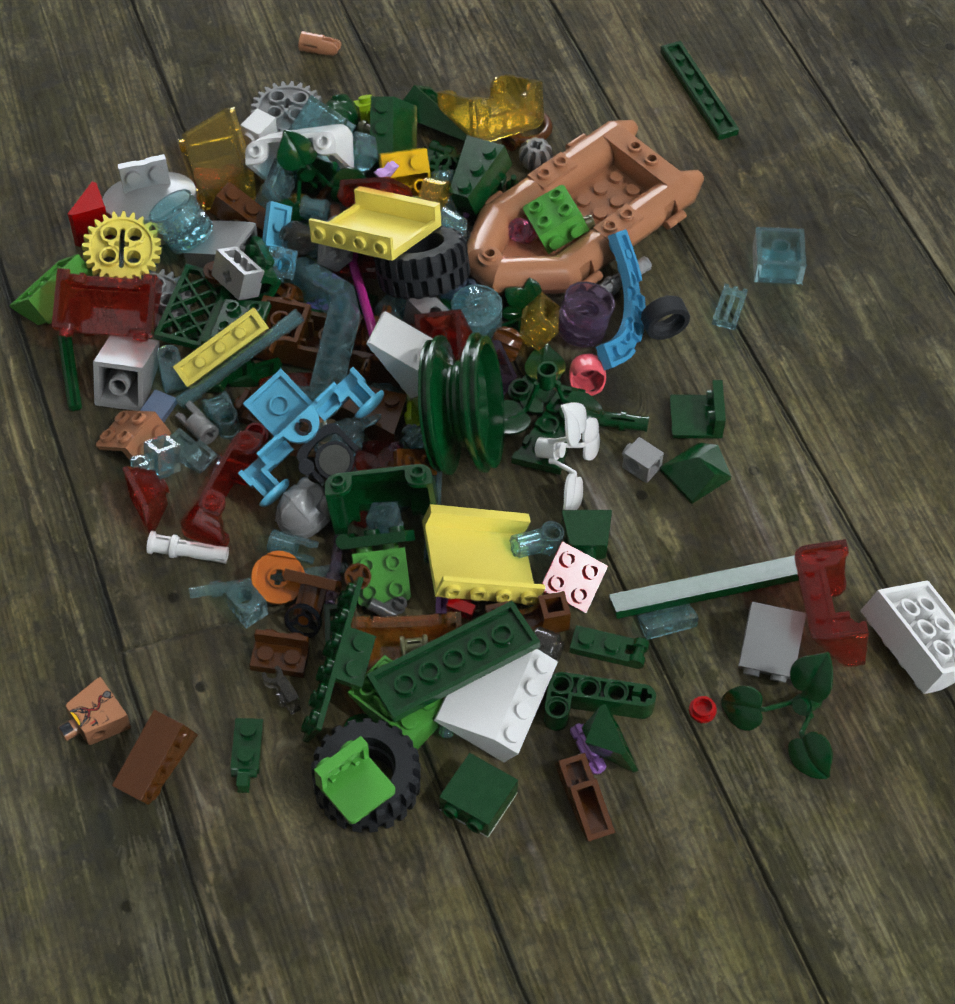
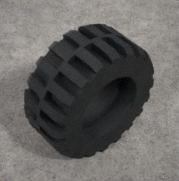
[374,225,470,300]
[311,718,421,833]

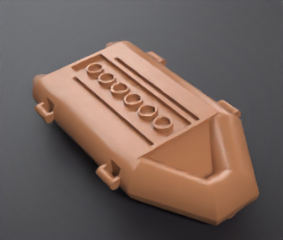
[467,120,704,297]

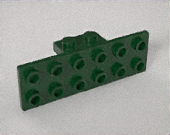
[301,576,376,743]

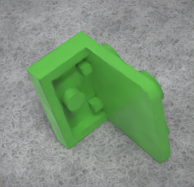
[523,185,590,254]
[351,543,411,606]
[314,736,395,824]

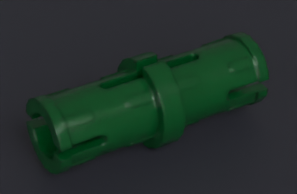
[598,411,649,432]

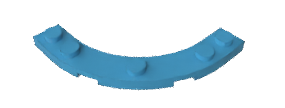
[596,229,646,370]

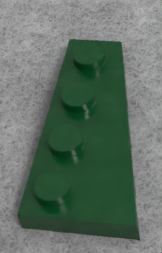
[511,385,586,475]

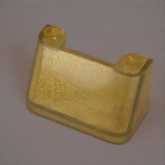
[437,74,544,142]
[178,107,257,211]

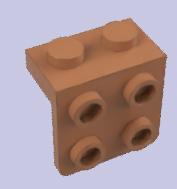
[96,410,171,469]

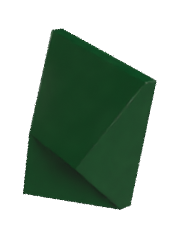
[659,443,732,504]
[582,704,639,773]

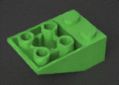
[348,655,443,750]

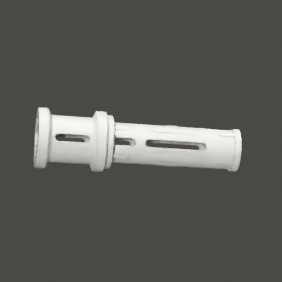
[147,531,229,564]

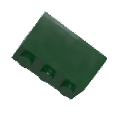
[370,96,417,172]

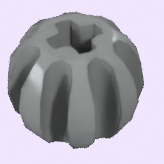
[518,137,553,171]

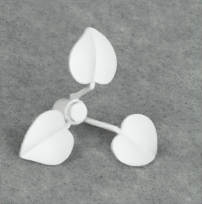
[535,402,600,510]

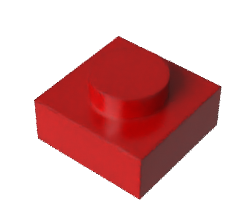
[446,598,476,621]

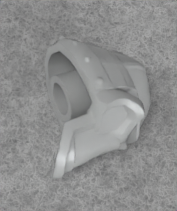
[275,477,331,540]

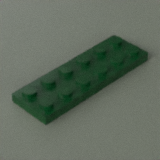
[367,601,540,722]

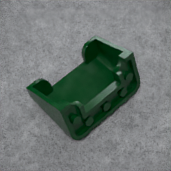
[325,464,438,535]

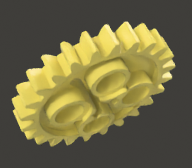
[82,211,162,287]

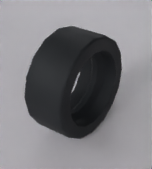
[641,295,690,340]

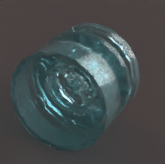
[148,189,214,254]
[451,284,503,347]

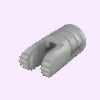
[175,400,219,445]

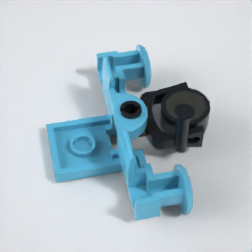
[238,367,385,507]

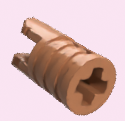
[298,31,341,56]

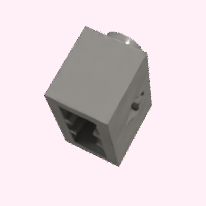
[211,246,265,300]

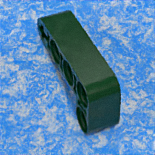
[544,672,656,731]

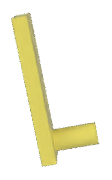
[173,308,269,387]

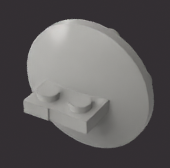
[102,154,197,226]

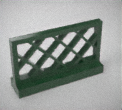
[154,264,236,349]

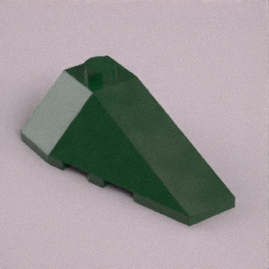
[403,85,485,141]

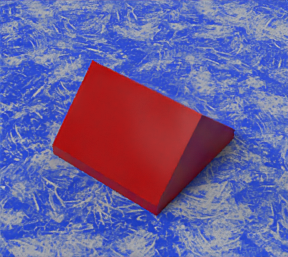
[68,181,112,247]

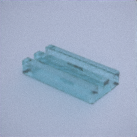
[712,284,748,330]

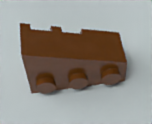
[330,379,407,451]
[112,709,198,805]

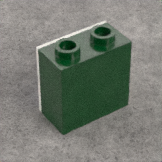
[439,753,518,838]

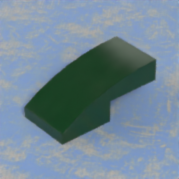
[228,357,282,387]

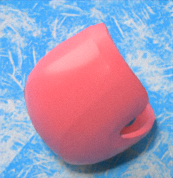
[569,354,606,396]

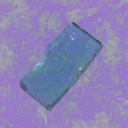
[162,428,218,473]

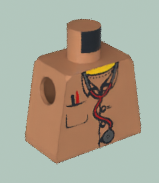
[58,677,131,745]

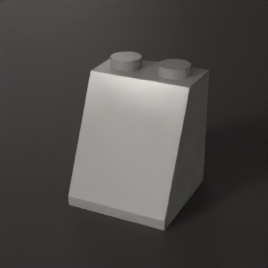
[184,220,258,268]
[93,334,160,411]
[738,602,806,683]

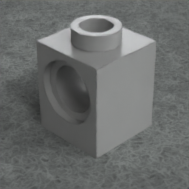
[622,437,664,483]

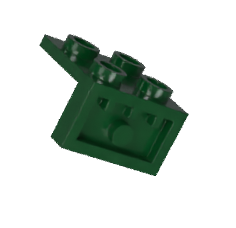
[210,299,272,343]
[670,380,726,438]

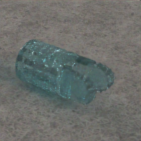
[267,529,319,565]

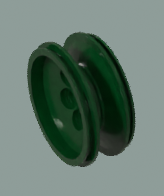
[418,332,505,475]

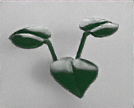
[276,130,371,233]
[504,341,604,435]
[721,652,833,779]

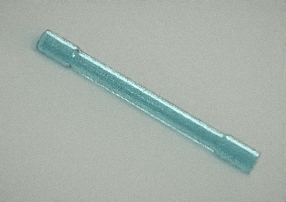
[176,309,304,409]

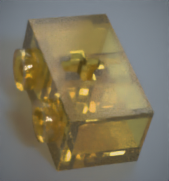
[520,292,560,351]

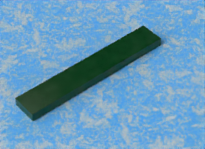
[660,41,739,141]

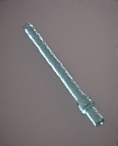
[189,562,348,598]

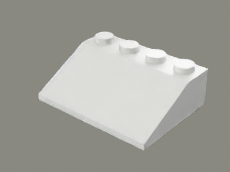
[861,581,955,694]
[434,649,558,762]

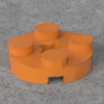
[251,551,305,605]

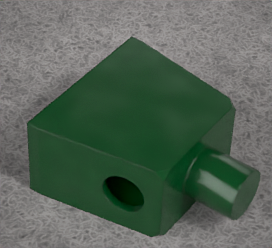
[561,510,612,559]

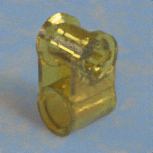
[418,177,451,217]

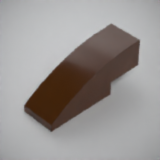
[555,753,615,842]

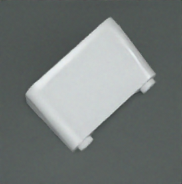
[245,124,354,182]

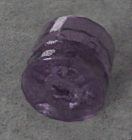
[555,281,615,347]

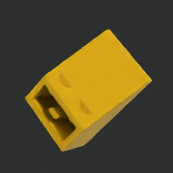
[378,148,434,202]

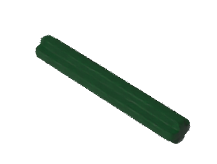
[57,329,82,412]

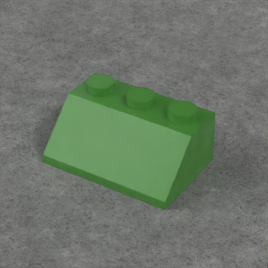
[9,254,97,325]

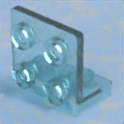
[255,157,298,209]

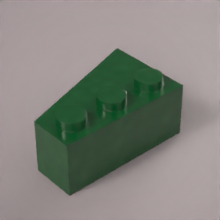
[449,135,512,216]

